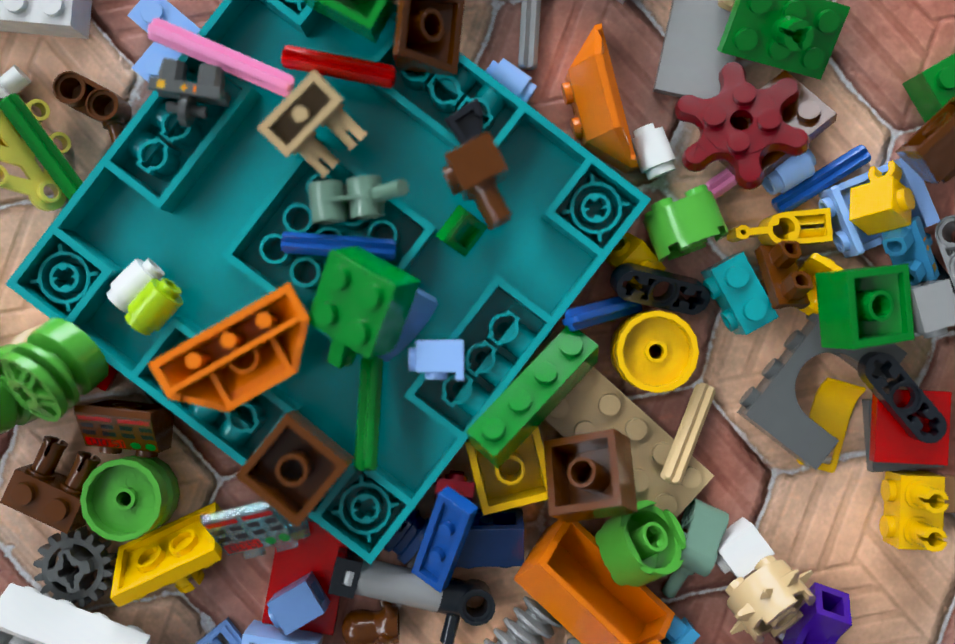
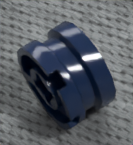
[383,508,430,565]

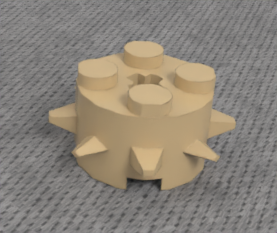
[725,555,816,644]

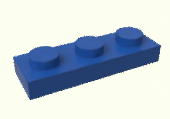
[411,486,478,593]

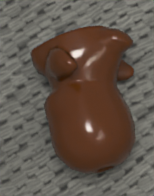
[342,600,400,644]

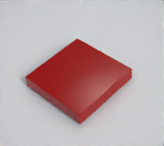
[869,389,952,466]

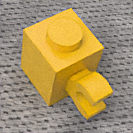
[849,161,915,236]

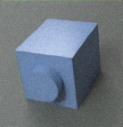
[267,571,330,636]

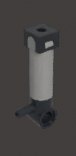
[328,547,495,644]

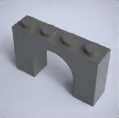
[737,313,908,470]

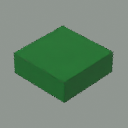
[436,205,488,257]

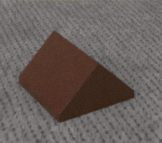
[393,0,465,76]

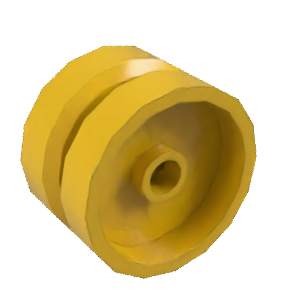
[609,311,699,393]

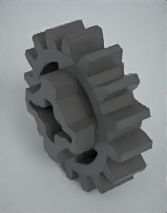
[33,526,117,608]

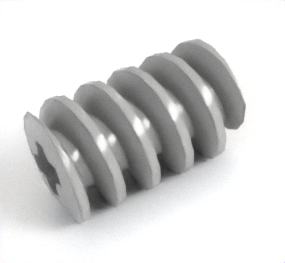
[483,596,562,644]

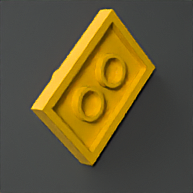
[110,502,223,608]

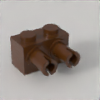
[442,131,512,231]
[0,436,101,534]

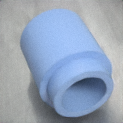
[485,58,538,103]
[762,148,816,195]

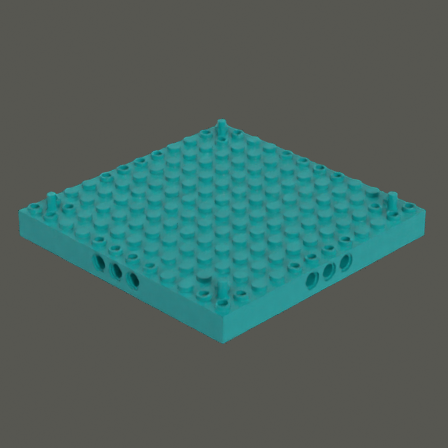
[6,0,651,564]

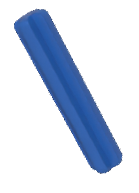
[772,145,871,213]
[281,231,397,261]
[562,296,642,332]

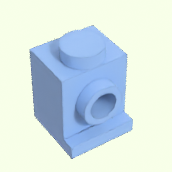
[408,339,464,380]

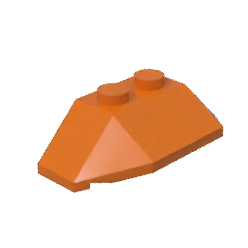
[561,23,638,174]
[148,283,310,412]

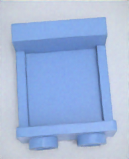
[818,158,941,258]

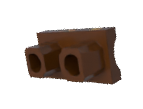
[754,241,814,309]

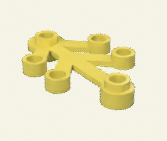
[0,99,71,211]

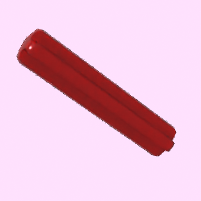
[281,45,397,88]

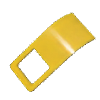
[796,377,866,473]

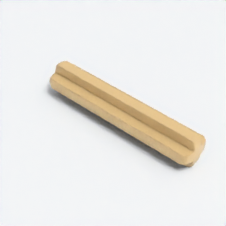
[661,382,716,485]

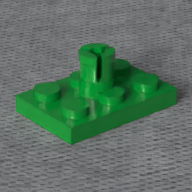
[717,0,851,80]

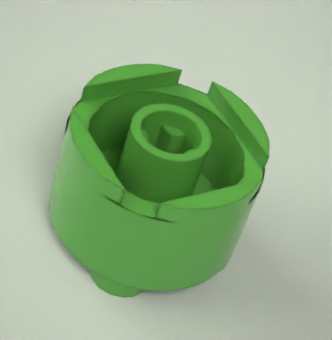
[643,184,729,262]
[595,500,686,587]

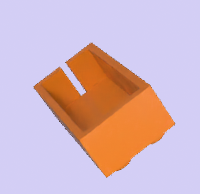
[514,520,675,644]

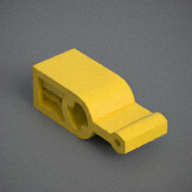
[727,208,833,246]

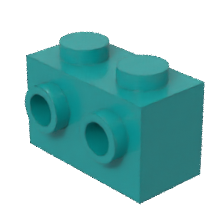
[701,252,779,335]

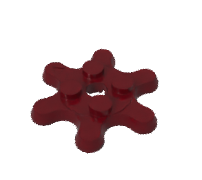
[674,62,810,190]

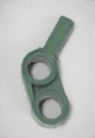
[308,175,409,225]
[662,498,729,598]

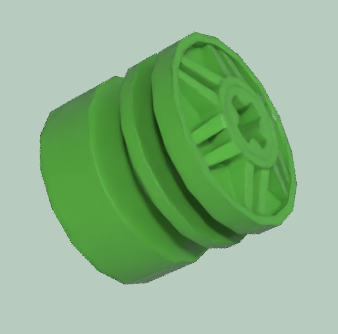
[0,318,109,422]

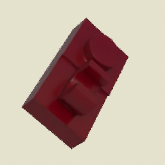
[434,470,475,505]

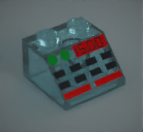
[200,501,311,559]

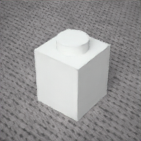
[716,517,775,578]

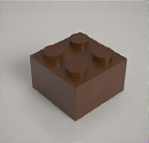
[235,409,354,528]
[544,428,638,523]

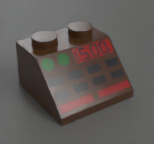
[74,398,174,458]

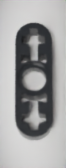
[610,263,710,315]
[857,352,947,443]

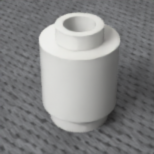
[631,123,676,180]
[106,258,165,314]

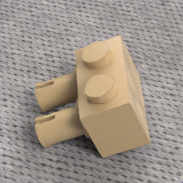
[257,70,368,179]

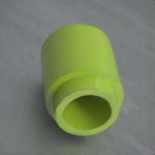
[125,278,183,336]

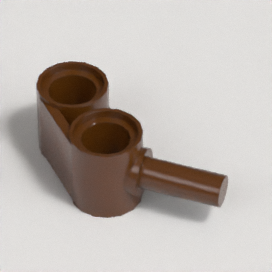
[52,71,132,144]

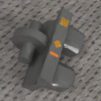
[147,58,231,127]

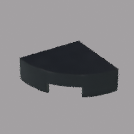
[444,98,483,146]

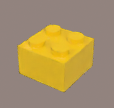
[465,427,548,516]

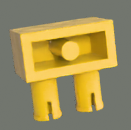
[879,470,949,552]

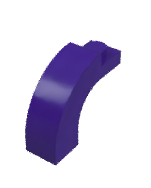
[782,582,852,644]

